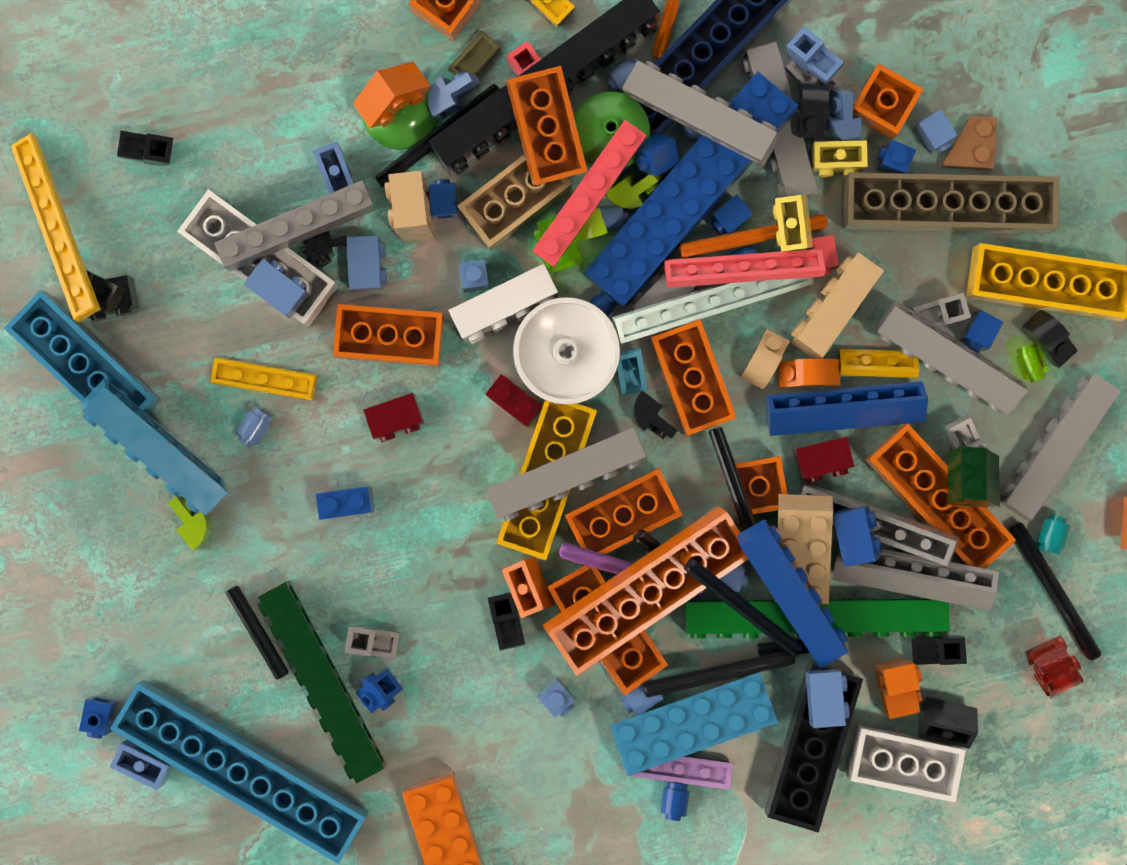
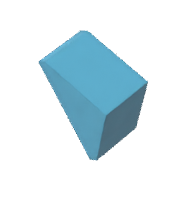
[616,349,647,396]

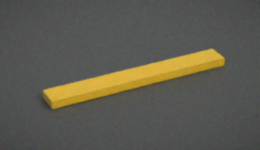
[11,133,101,322]

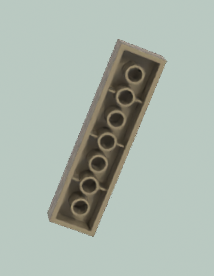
[843,172,1059,234]

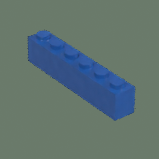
[766,381,928,436]
[737,519,848,668]

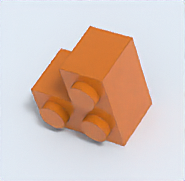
[353,61,431,128]
[873,658,923,719]

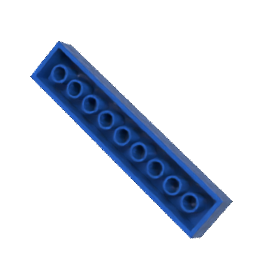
[584,71,798,309]

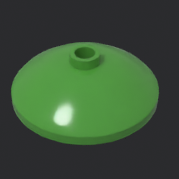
[362,87,438,150]
[574,91,650,168]

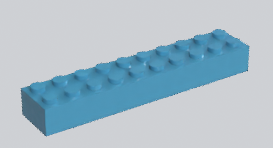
[110,680,369,864]

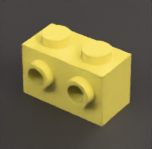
[810,140,868,178]
[773,195,813,252]

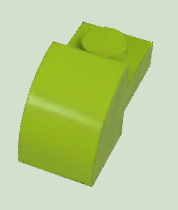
[606,173,664,209]
[574,208,607,243]
[168,496,212,551]

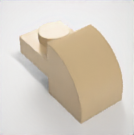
[740,329,789,390]

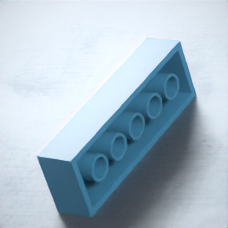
[4,290,161,414]
[82,378,228,516]
[610,672,778,776]

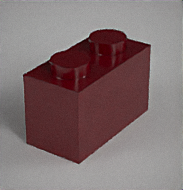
[485,374,543,428]
[363,393,425,443]
[793,436,855,483]

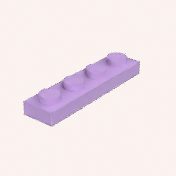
[625,757,733,790]

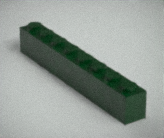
[257,581,387,784]

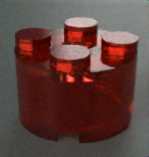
[1025,635,1084,699]

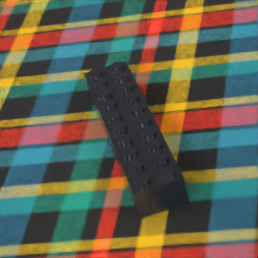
[428,0,660,176]

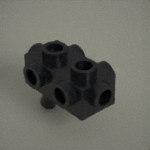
[292,206,347,268]

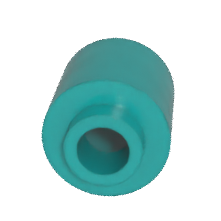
[1038,514,1070,555]

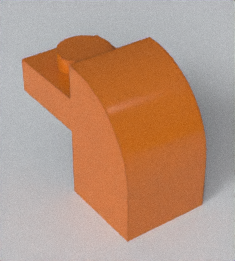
[779,358,841,388]

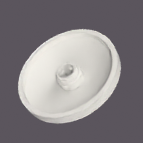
[513,298,620,404]

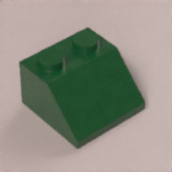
[948,446,1000,509]

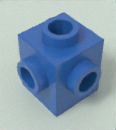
[355,668,403,713]

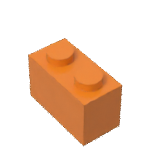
[502,557,555,618]

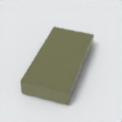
[447,31,501,76]

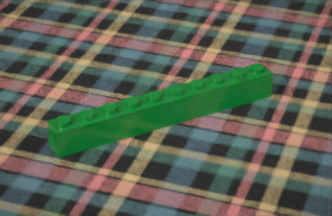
[684,598,950,639]

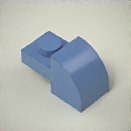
[786,26,844,85]
[428,72,481,120]
[825,88,862,141]

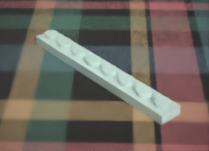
[612,277,814,344]

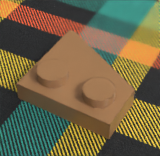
[942,116,997,171]

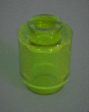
[1016,343,1049,383]

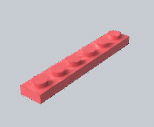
[532,120,647,267]
[664,249,826,288]

